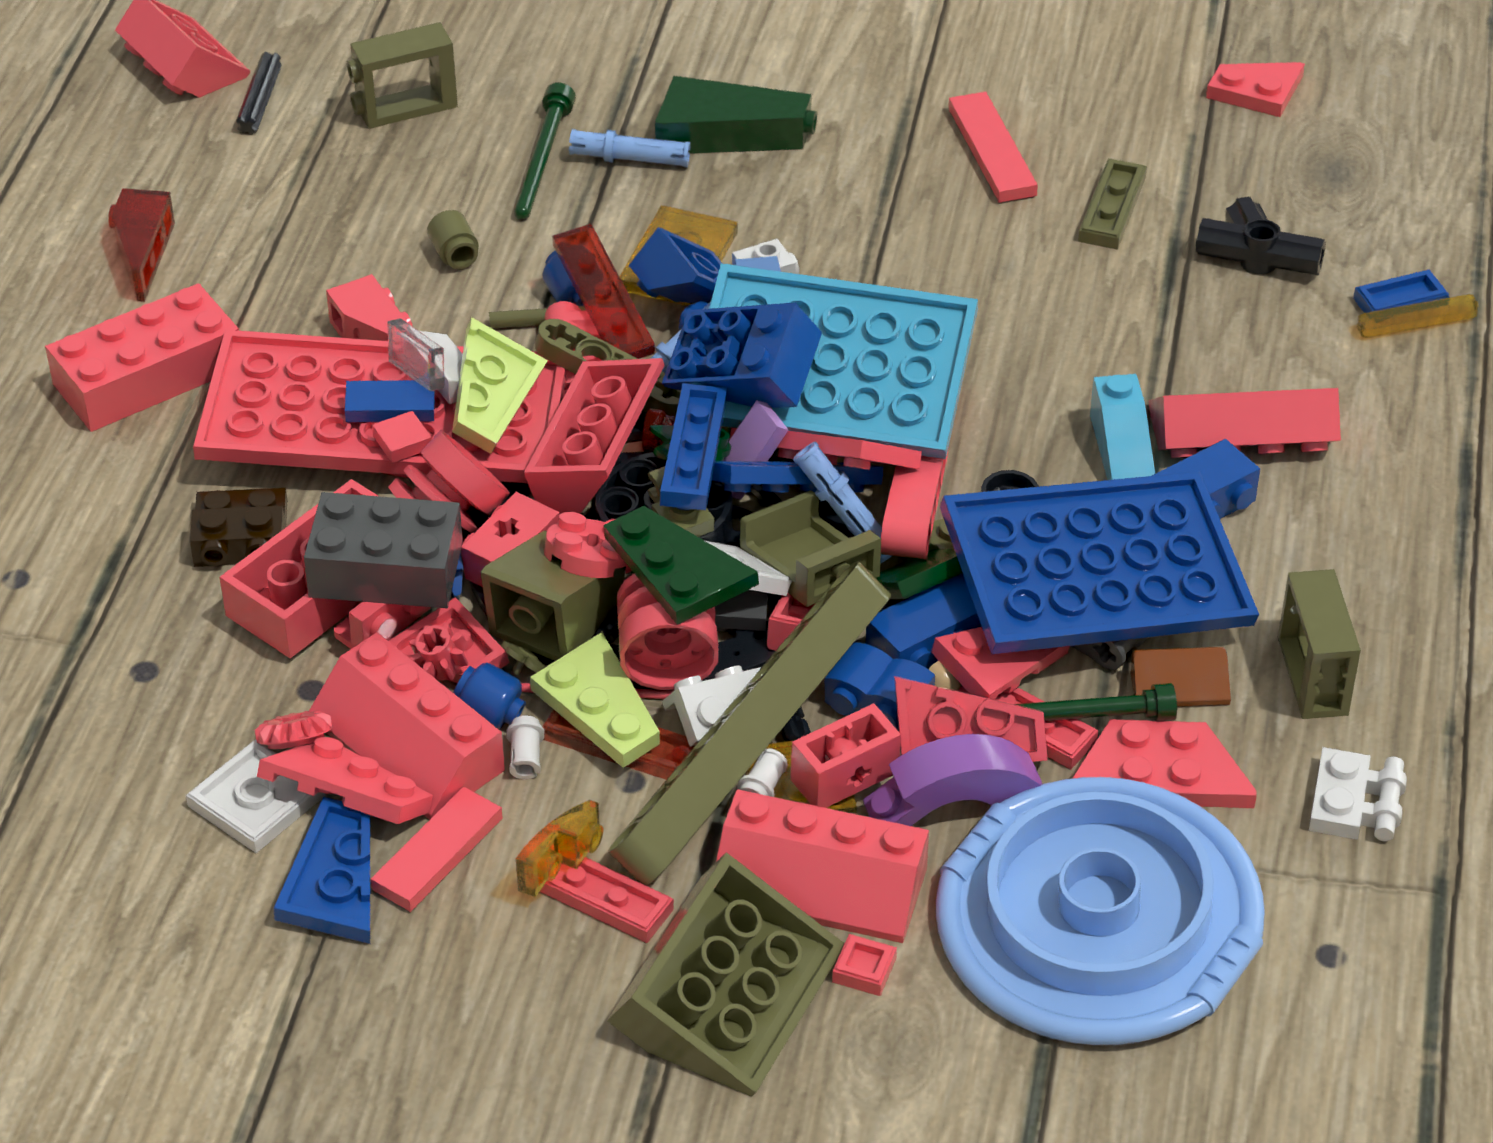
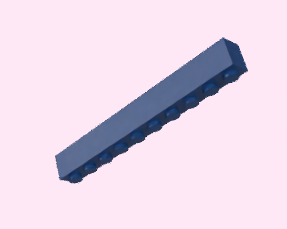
[866,439,1260,669]

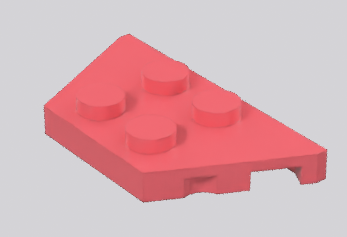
[1073,719,1257,808]

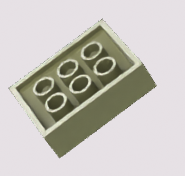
[607,852,845,1097]

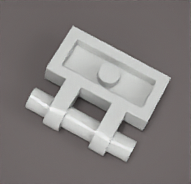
[1309,747,1407,841]

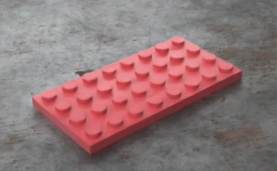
[193,330,567,484]

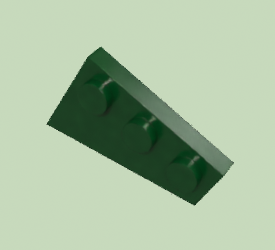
[603,506,759,625]

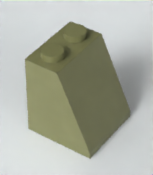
[481,530,625,661]

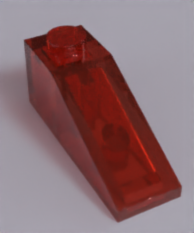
[108,188,175,302]

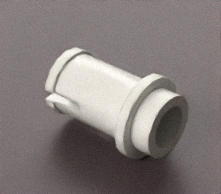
[506,715,544,779]
[737,748,788,797]

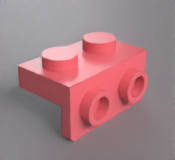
[334,602,431,649]

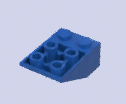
[662,302,822,408]

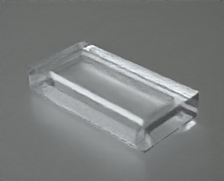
[387,318,445,391]

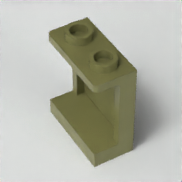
[740,490,881,607]

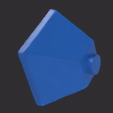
[629,227,722,303]

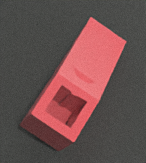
[326,274,414,342]

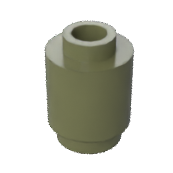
[427,210,479,269]

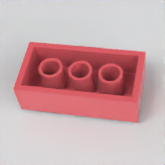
[45,283,239,432]
[219,479,378,659]

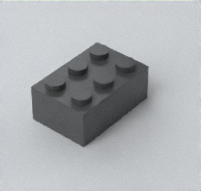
[304,492,462,608]

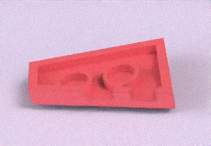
[931,627,1070,700]
[894,676,1048,762]
[257,737,433,824]

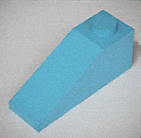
[1090,374,1155,480]

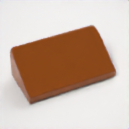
[1130,647,1231,706]

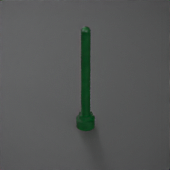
[514,83,576,220]
[1015,683,1177,722]

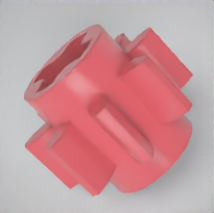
[409,623,468,681]

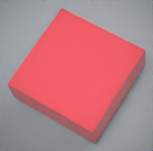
[372,411,432,463]
[832,934,897,996]

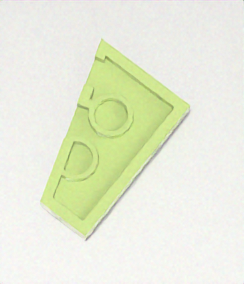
[452,317,548,454]
[530,632,660,768]

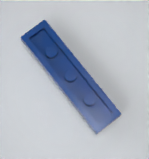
[660,383,727,510]
[712,461,883,492]

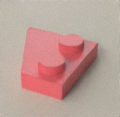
[1206,62,1305,117]

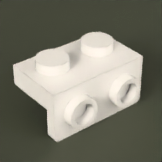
[662,666,761,747]

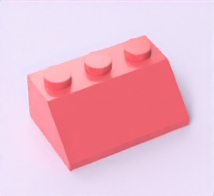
[115,0,251,98]

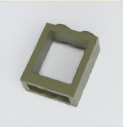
[347,22,458,129]
[1278,569,1361,719]

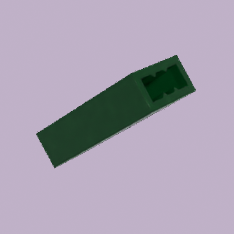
[655,76,817,154]

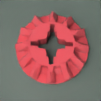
[254,710,333,749]

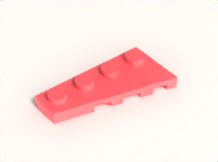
[729,427,922,470]

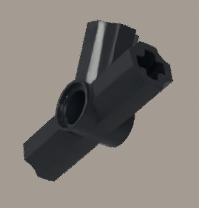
[1195,196,1326,276]

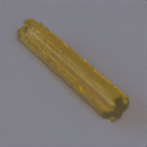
[1357,294,1479,338]

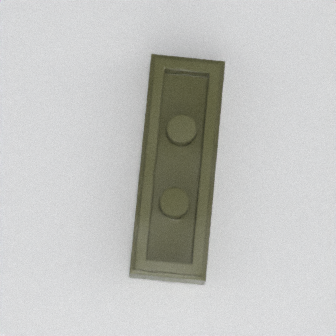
[1078,159,1147,250]

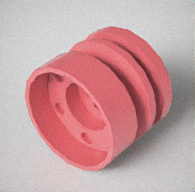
[388,430,510,545]
[617,574,718,690]

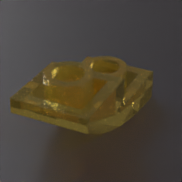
[515,800,603,897]

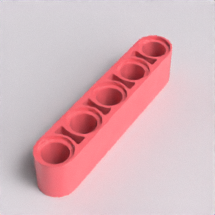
[881,447,949,559]

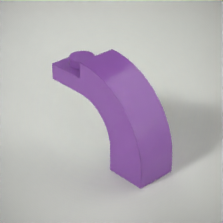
[863,734,1043,826]

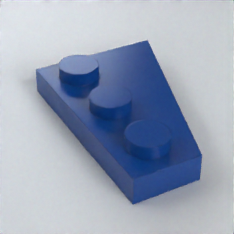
[274,797,370,944]

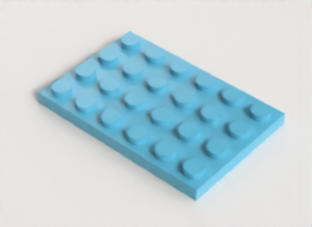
[709,263,978,459]

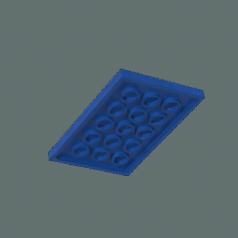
[940,471,1259,654]

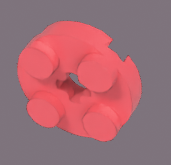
[544,512,632,578]

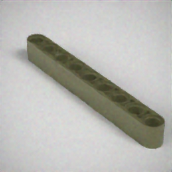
[608,561,891,886]

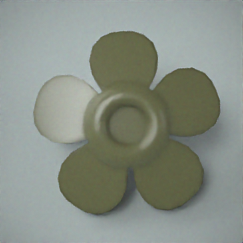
[501,640,546,675]

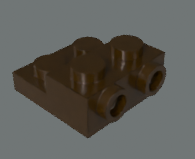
[190,488,288,567]

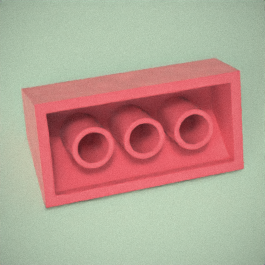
[524,358,665,514]
[1149,388,1341,458]
[309,632,505,820]
[716,789,929,943]

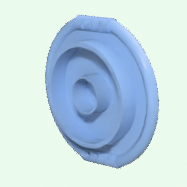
[936,777,1265,1045]

